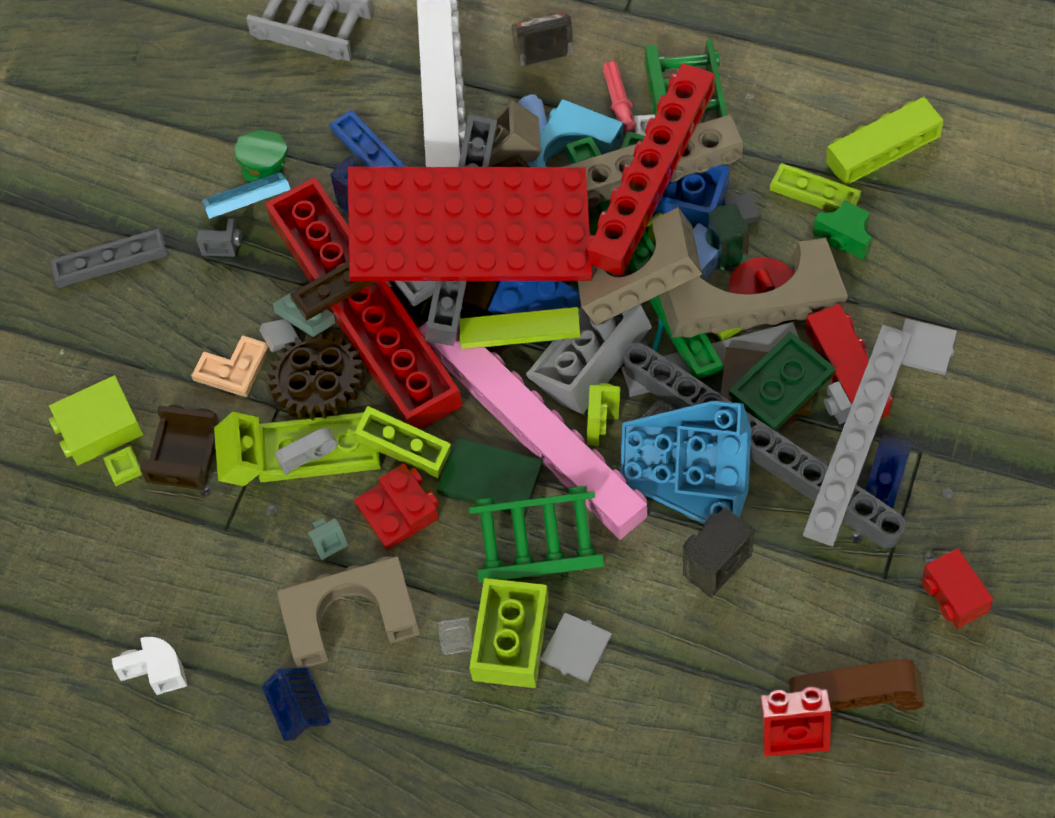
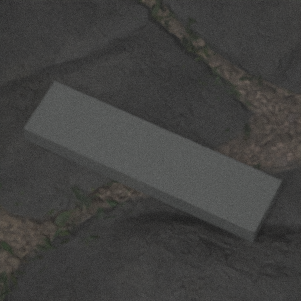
[50,228,168,288]

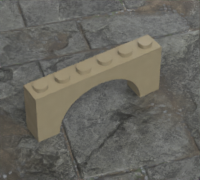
[659,238,848,338]

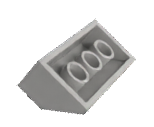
[526,304,652,414]

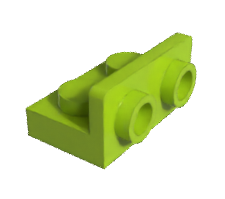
[587,383,620,446]

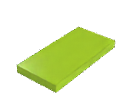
[259,412,381,482]

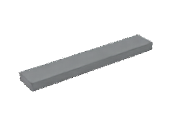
[621,322,799,397]

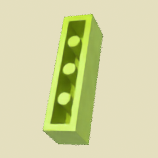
[826,96,944,185]

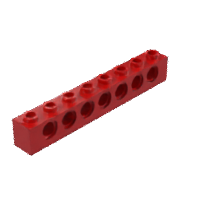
[585,63,715,276]

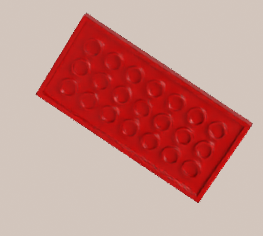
[348,167,592,281]

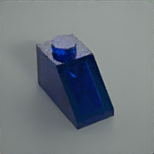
[865,435,914,509]

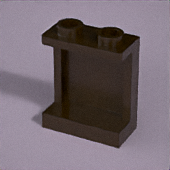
[140,405,220,491]

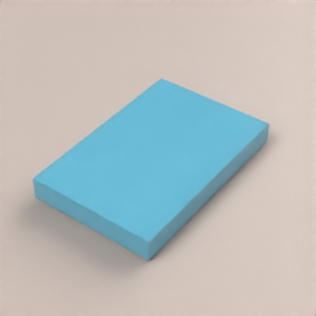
[202,172,291,219]

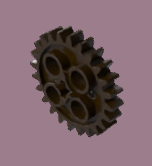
[267,333,365,420]

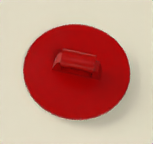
[729,257,794,295]

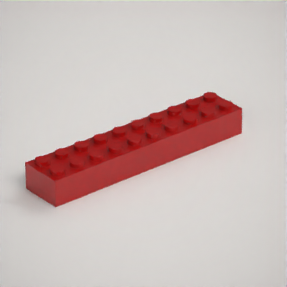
[265,177,462,430]

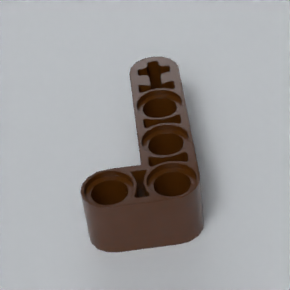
[789,659,924,712]

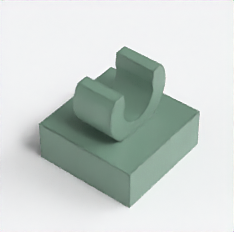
[308,517,349,560]

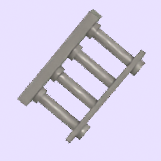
[246,0,374,61]

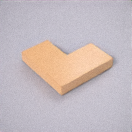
[192,335,270,397]

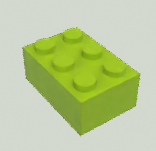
[469,578,549,688]

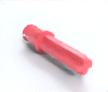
[603,61,636,134]

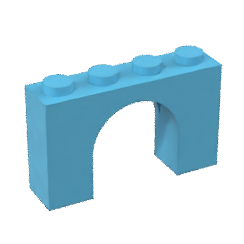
[528,99,624,167]

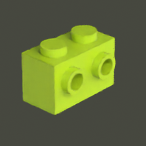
[214,412,263,486]

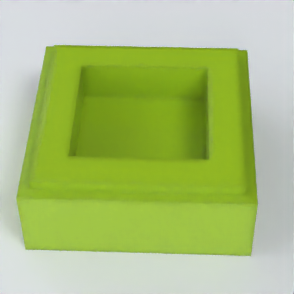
[103,446,142,486]

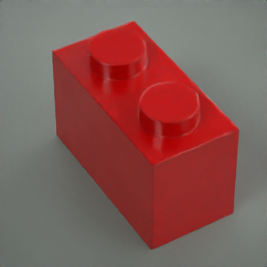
[922,548,993,629]

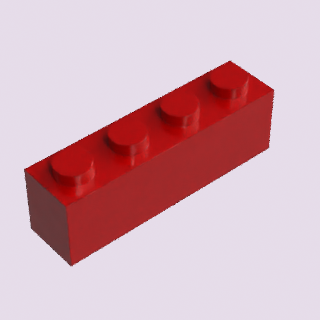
[805,304,893,419]

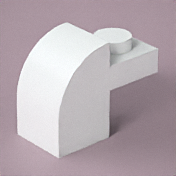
[112,637,187,695]

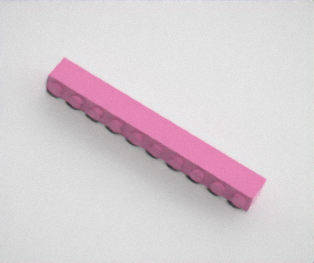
[419,317,647,540]

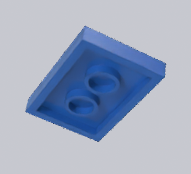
[487,281,581,342]

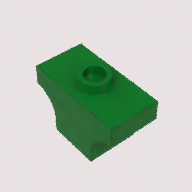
[813,200,872,260]

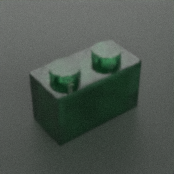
[708,203,749,271]

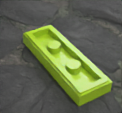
[770,163,861,212]

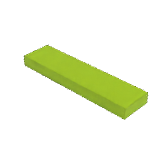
[459,307,581,349]

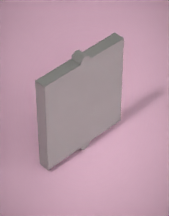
[901,319,957,375]
[541,613,612,683]

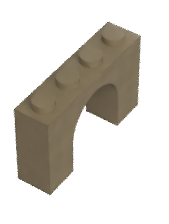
[578,207,702,325]
[277,556,420,670]

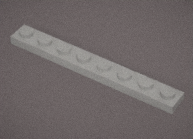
[803,325,912,546]

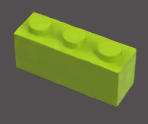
[354,406,451,478]

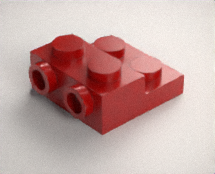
[354,463,439,551]
[761,687,831,757]

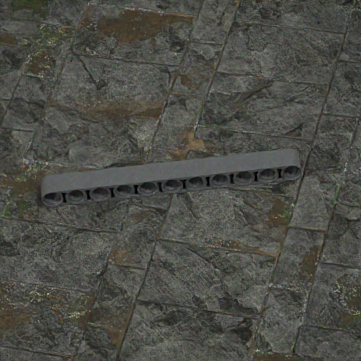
[624,343,905,548]

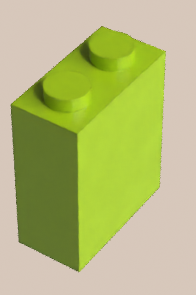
[48,375,143,466]

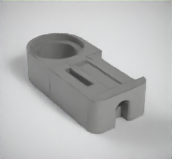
[275,428,338,475]

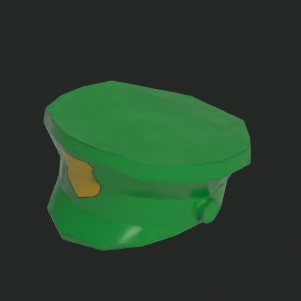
[234,129,288,183]

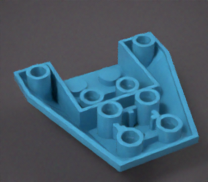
[620,401,751,528]

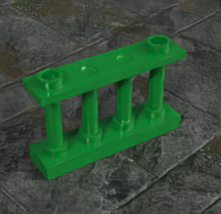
[644,39,734,124]
[469,486,604,583]

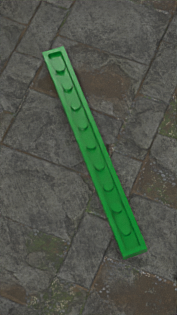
[564,137,723,379]

